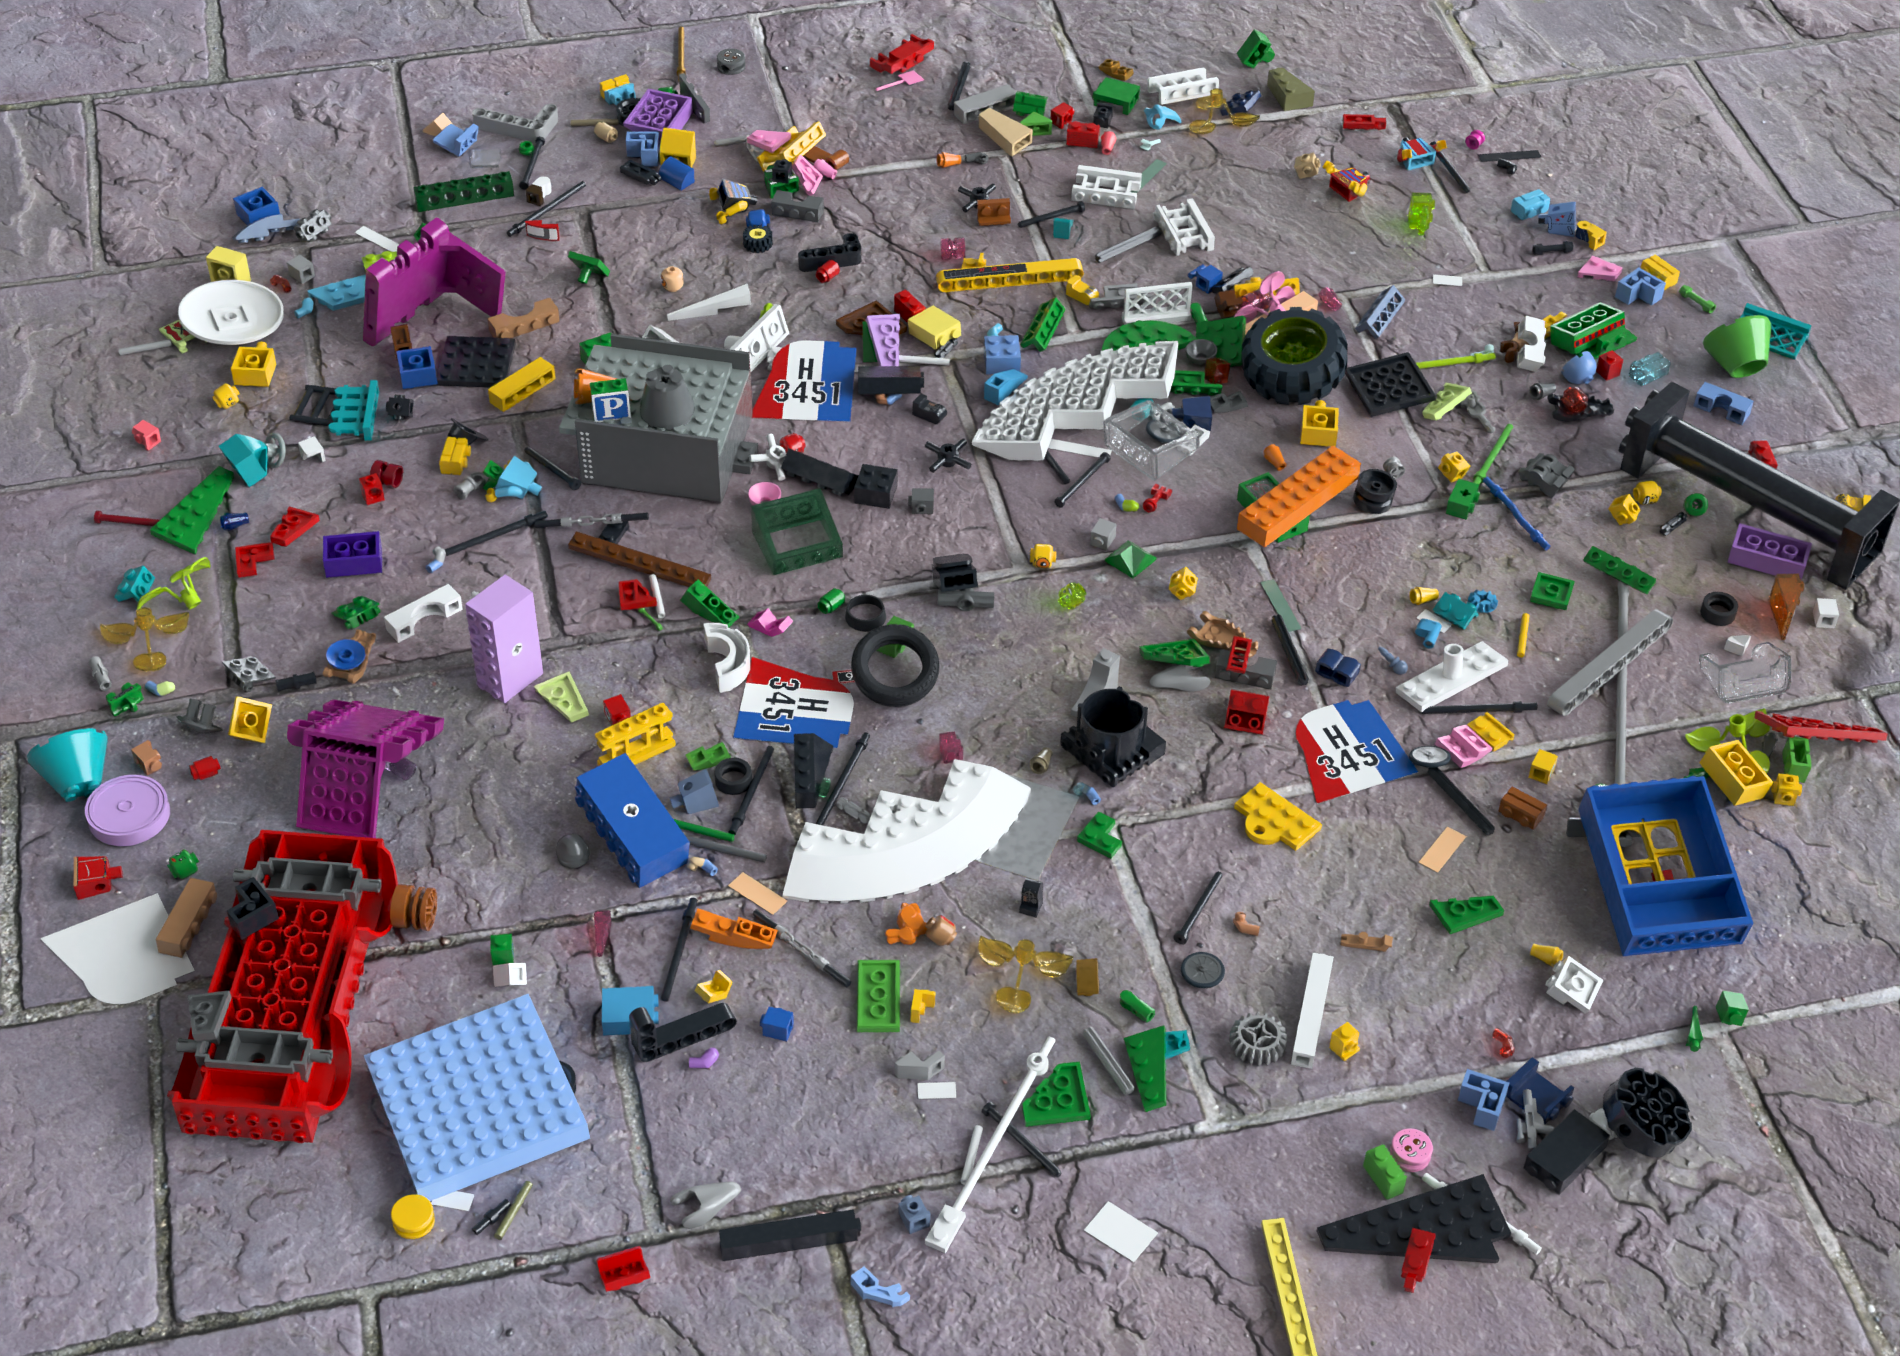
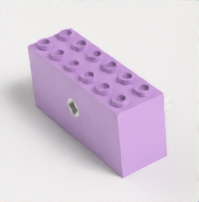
[465,575,543,703]

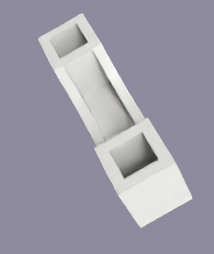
[384,584,463,643]

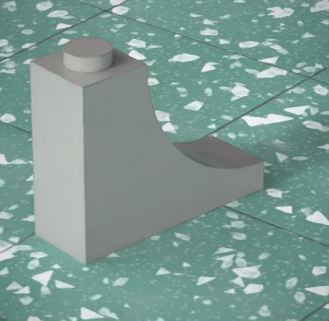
[1071,648,1120,717]

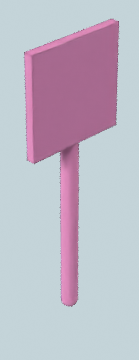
[876,70,924,91]

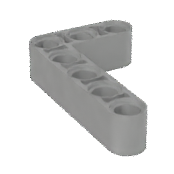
[472,104,558,142]

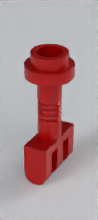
[1143,484,1172,513]

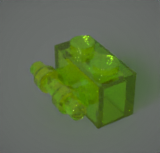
[1408,192,1435,236]

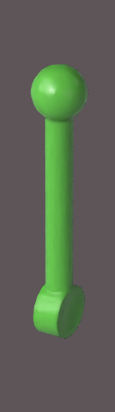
[638,608,663,631]

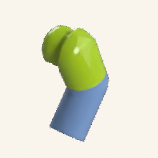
[1114,494,1139,512]

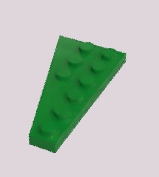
[150,466,234,555]

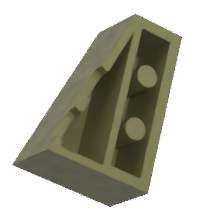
[1267,68,1315,111]

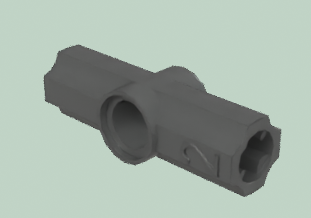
[938,588,994,611]

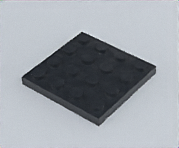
[436,336,516,388]
[1345,352,1436,417]

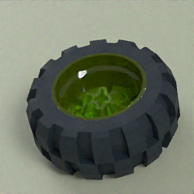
[1241,307,1348,405]

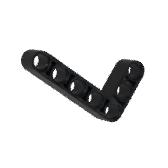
[629,1003,737,1062]

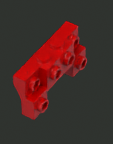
[870,34,934,74]

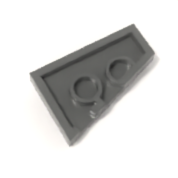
[679,73,710,123]
[187,991,232,1041]

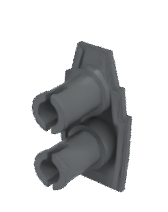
[177,698,223,734]

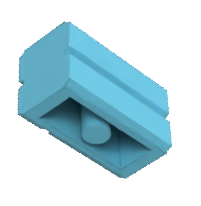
[1511,189,1550,220]

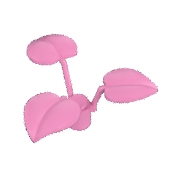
[1234,271,1295,324]

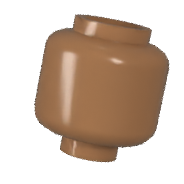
[925,915,957,946]

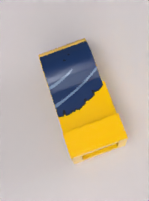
[1575,221,1607,250]

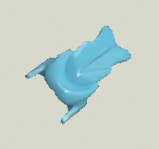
[1144,104,1182,130]

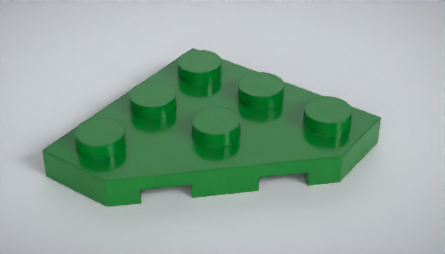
[1196,316,1246,367]
[1139,639,1209,667]
[1022,1062,1091,1127]

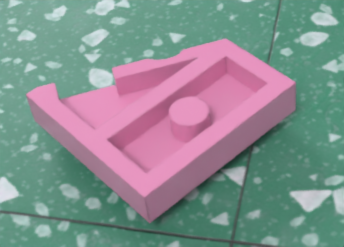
[747,130,791,153]
[792,154,823,196]
[1577,256,1622,281]

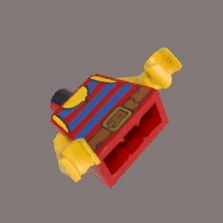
[1322,160,1370,202]

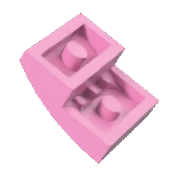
[1435,725,1492,768]

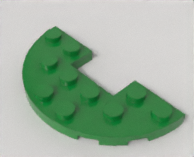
[1102,320,1197,351]

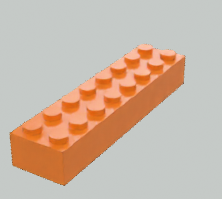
[1237,445,1361,548]

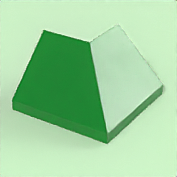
[1105,540,1157,579]

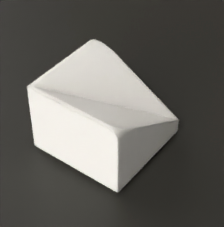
[1724,635,1751,656]

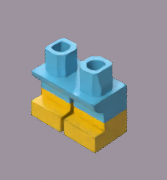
[599,74,636,105]

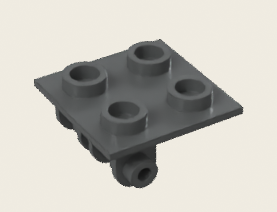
[222,657,276,692]

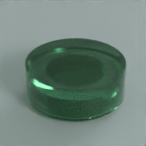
[819,777,831,798]

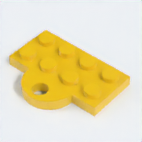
[1234,782,1322,851]

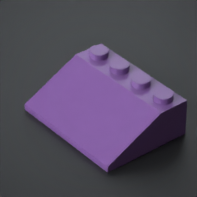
[623,88,693,145]

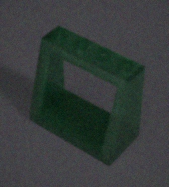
[751,488,843,575]

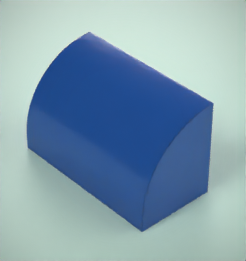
[659,156,695,191]

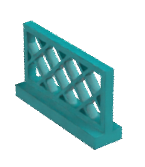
[1740,303,1812,360]

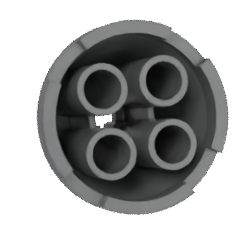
[640,365,695,430]

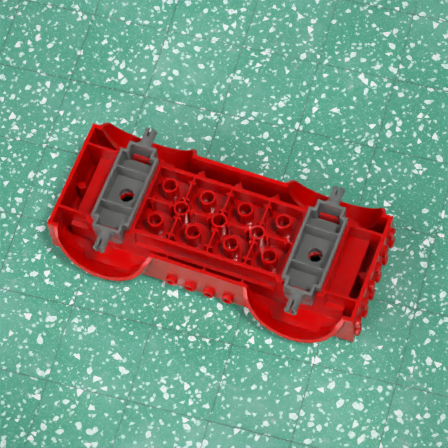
[167,830,398,1143]

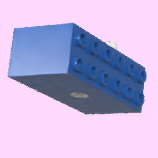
[575,753,690,888]

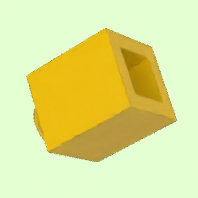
[1528,749,1558,784]

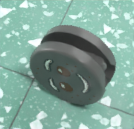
[717,48,745,75]

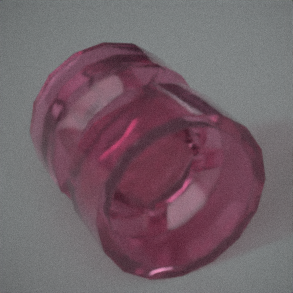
[941,237,965,260]
[1241,289,1271,313]

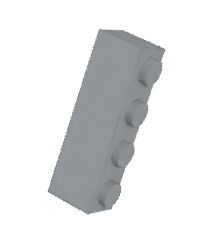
[954,84,1016,124]

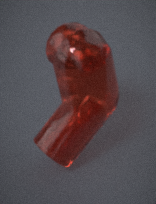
[270,275,292,293]
[1492,1028,1515,1058]

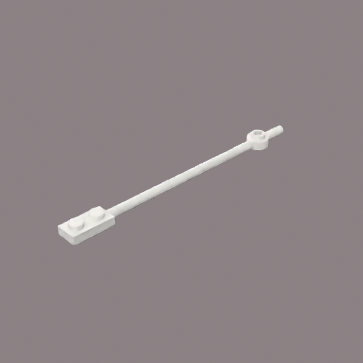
[925,1036,1055,1253]

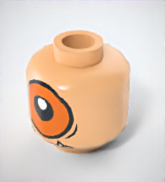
[661,266,683,292]

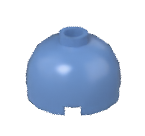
[1561,351,1597,384]

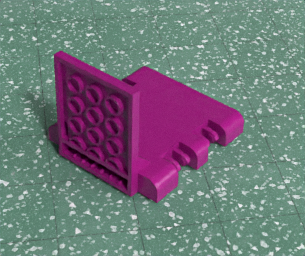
[363,217,506,346]
[287,699,444,838]

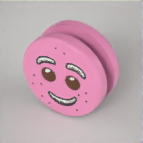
[1390,1129,1433,1172]

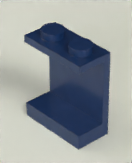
[1506,1057,1574,1125]

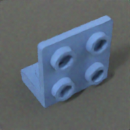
[433,124,479,157]

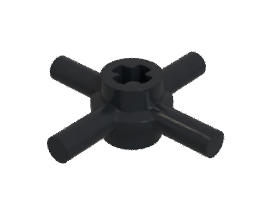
[958,184,996,213]
[925,438,972,473]

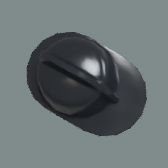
[447,418,489,445]

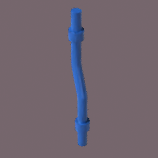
[1483,477,1551,551]

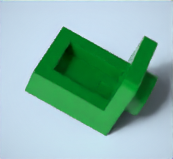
[483,460,504,491]

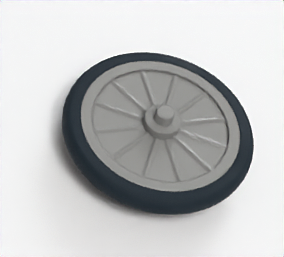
[1409,746,1451,768]

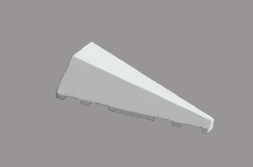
[667,284,751,321]

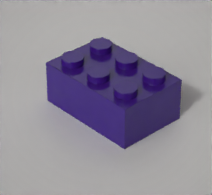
[323,531,382,578]

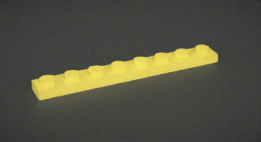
[1261,1218,1317,1356]

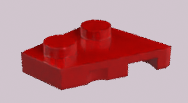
[619,579,657,610]

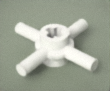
[749,434,786,481]

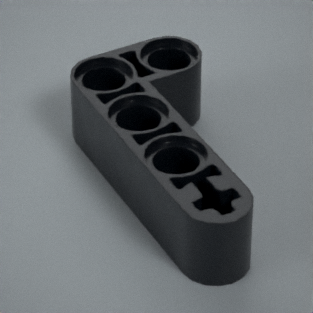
[798,233,862,272]

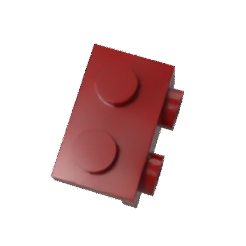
[596,1246,650,1292]

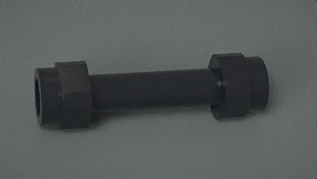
[1532,241,1573,255]

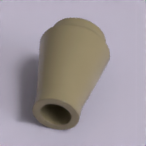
[1030,747,1053,774]

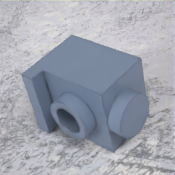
[898,1195,930,1234]

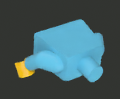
[485,456,542,502]

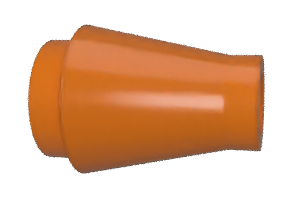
[937,152,961,168]
[1263,444,1287,471]

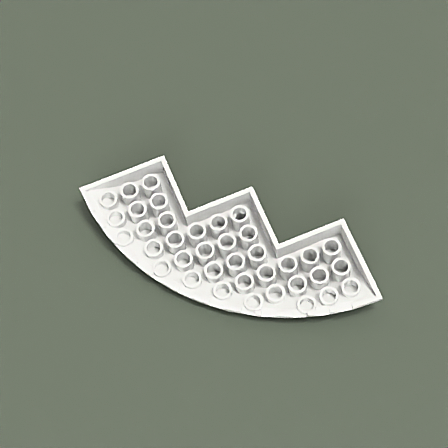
[972,341,1178,461]
[782,759,1031,903]

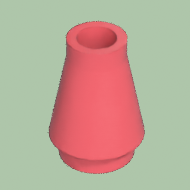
[1101,131,1116,155]

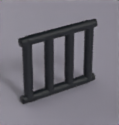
[289,385,366,426]

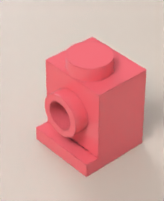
[132,420,161,451]

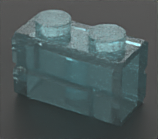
[1629,352,1671,387]

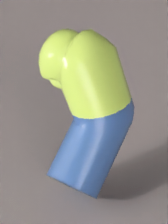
[145,681,175,697]

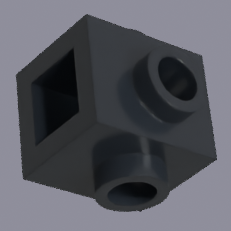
[386,394,414,420]

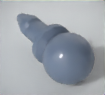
[1378,647,1408,675]

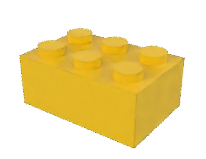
[1699,740,1774,806]

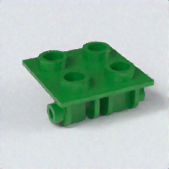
[331,596,381,630]

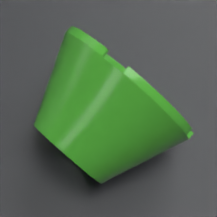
[1703,315,1771,378]

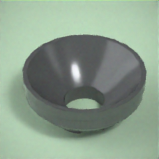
[1186,339,1217,366]

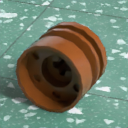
[390,884,437,931]

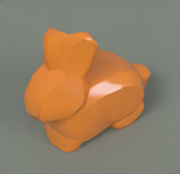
[885,903,927,945]

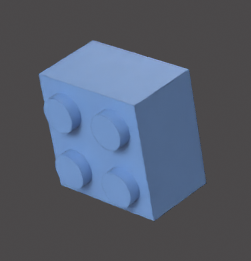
[984,335,1021,374]

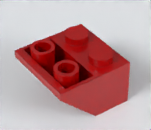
[1224,689,1270,735]

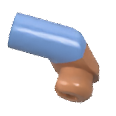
[875,394,902,405]

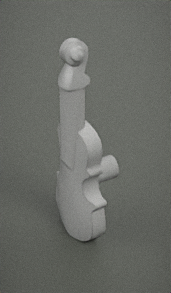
[1459,390,1495,434]

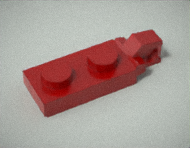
[1342,114,1386,130]
[1401,1228,1435,1293]

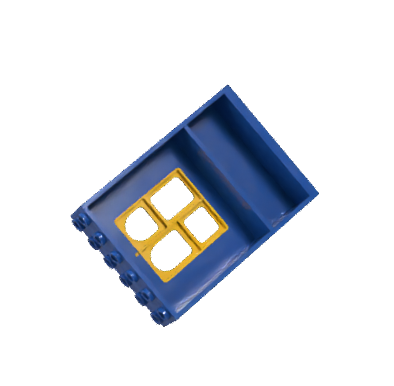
[1578,776,1753,956]

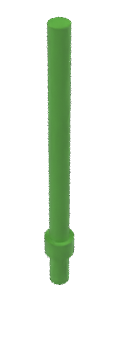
[1473,424,1513,485]

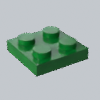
[1530,572,1575,610]

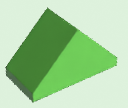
[1020,112,1052,136]

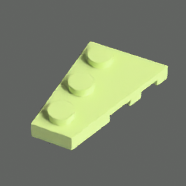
[1422,382,1472,420]
[534,672,589,723]

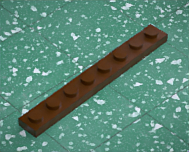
[568,531,711,587]

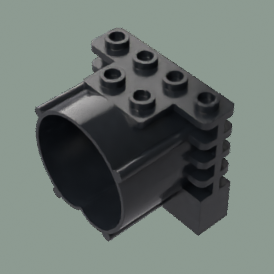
[1060,686,1166,788]

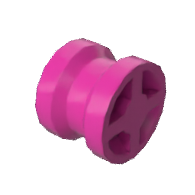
[1465,130,1485,150]

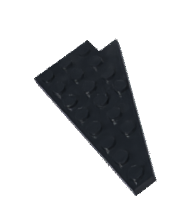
[1316,1174,1511,1263]

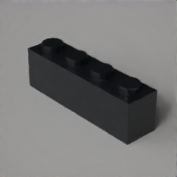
[781,448,859,496]
[794,733,833,809]

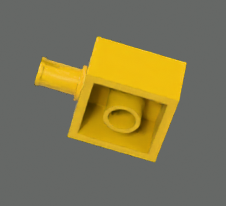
[231,341,276,387]
[1300,400,1339,447]

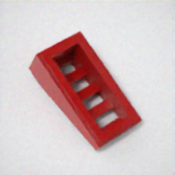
[1226,636,1252,674]

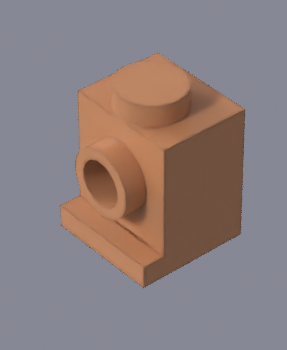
[131,740,162,776]

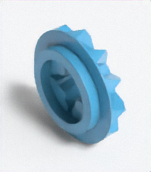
[1468,589,1498,613]

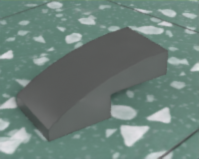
[1210,391,1248,413]

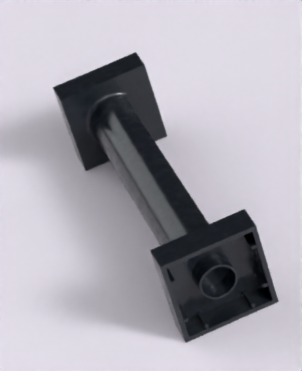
[1618,381,1900,590]

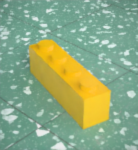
[488,357,556,412]

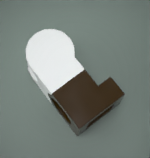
[525,177,551,207]

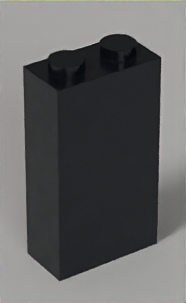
[858,366,924,394]
[1523,1109,1610,1195]

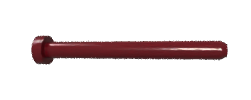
[94,511,160,526]

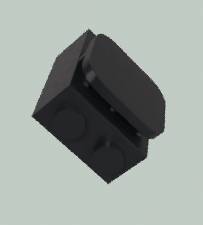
[932,554,978,592]

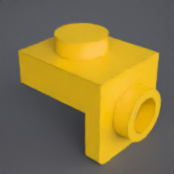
[695,970,732,1004]

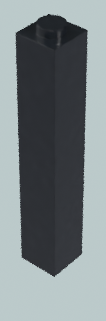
[719,1209,861,1261]

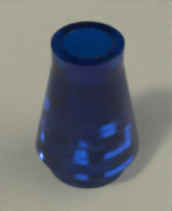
[220,513,249,531]

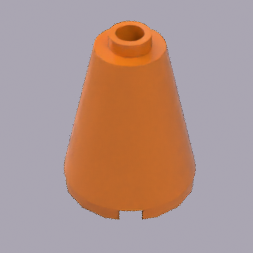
[574,368,617,405]

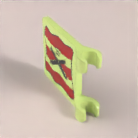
[159,320,207,353]

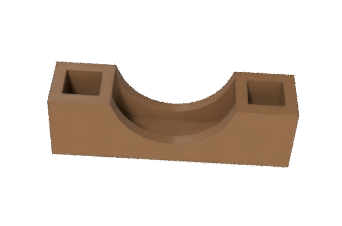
[487,297,560,338]

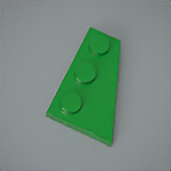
[1429,896,1505,934]

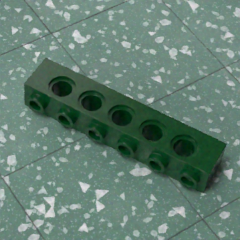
[413,171,514,212]

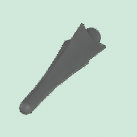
[1762,733,1778,758]

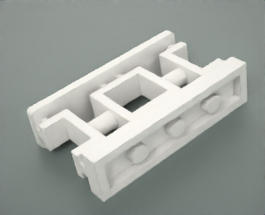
[1071,165,1142,209]
[1153,198,1215,256]

